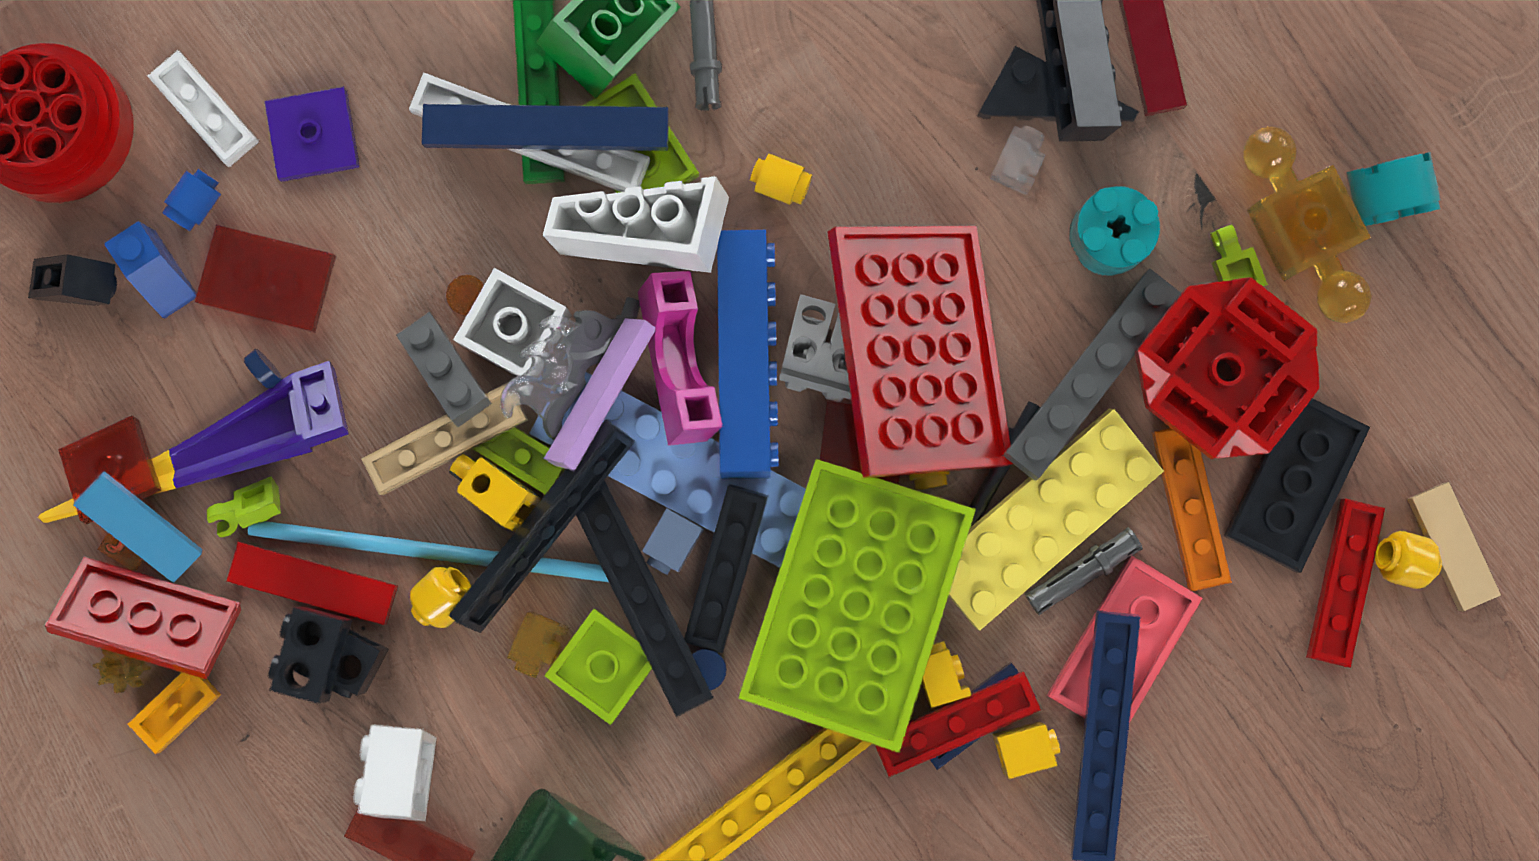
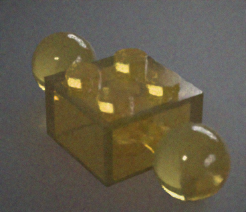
[1243,126,1372,323]

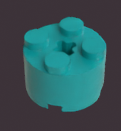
[1346,152,1441,227]
[1069,186,1160,276]

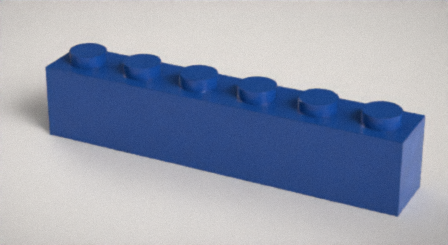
[717,229,779,479]

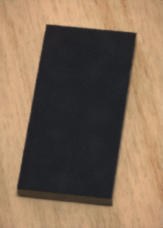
[1224,398,1370,573]

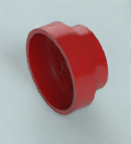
[0,43,134,203]

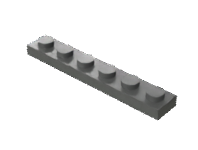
[1003,269,1181,481]

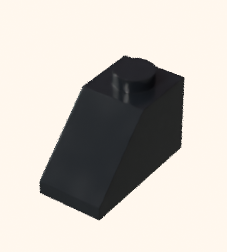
[28,254,117,306]

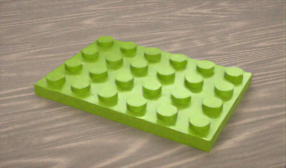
[738,459,976,752]

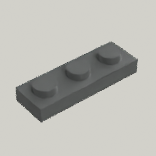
[396,312,492,427]

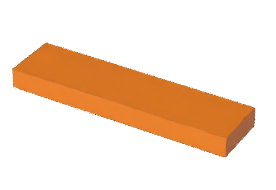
[1152,428,1232,591]

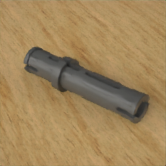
[690,0,722,111]
[1025,527,1143,616]

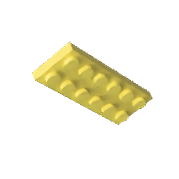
[949,408,1164,631]

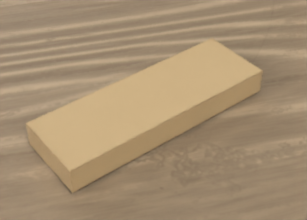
[1407,482,1501,611]

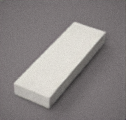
[148,50,259,167]

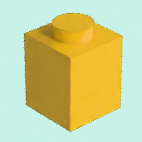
[992,721,1060,779]

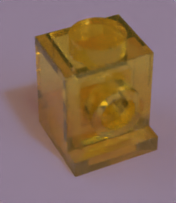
[507,611,570,678]

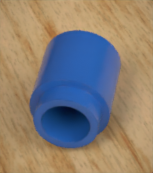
[162,169,221,231]

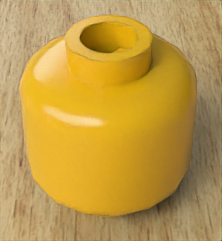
[1375,531,1442,589]
[410,567,471,628]

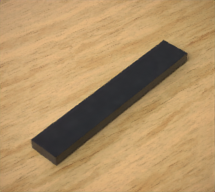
[449,420,635,633]
[576,480,714,718]

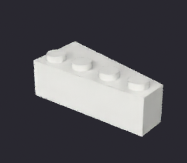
[543,176,729,273]

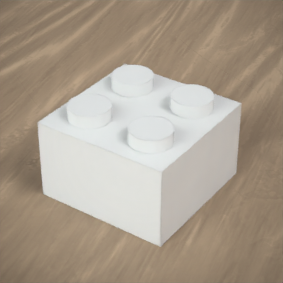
[453,268,572,385]
[354,725,436,821]

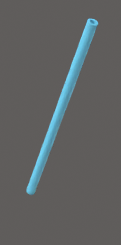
[248,521,609,582]

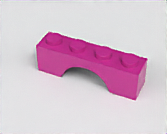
[637,271,723,446]

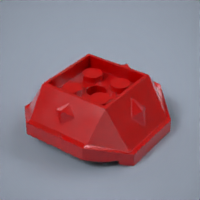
[1135,277,1320,459]

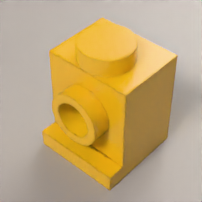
[922,641,972,707]

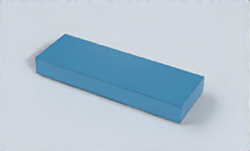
[73,471,203,583]

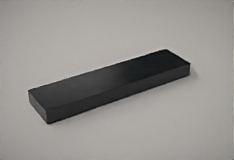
[684,484,769,653]

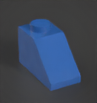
[104,221,198,319]

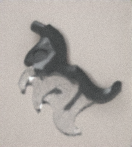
[500,297,640,440]

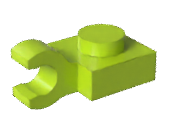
[1210,224,1268,286]
[207,476,281,537]

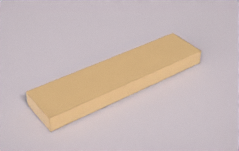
[362,383,528,496]

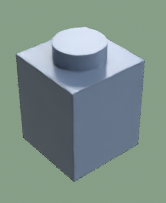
[642,508,704,575]

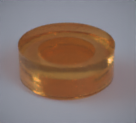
[446,275,484,317]

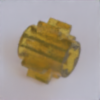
[92,648,151,693]

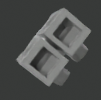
[779,294,851,403]

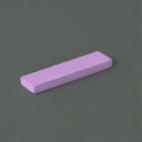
[544,318,655,470]

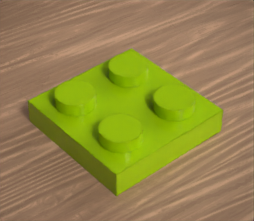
[544,608,652,725]

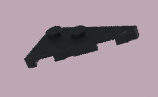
[977,46,1139,122]

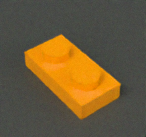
[128,673,222,754]

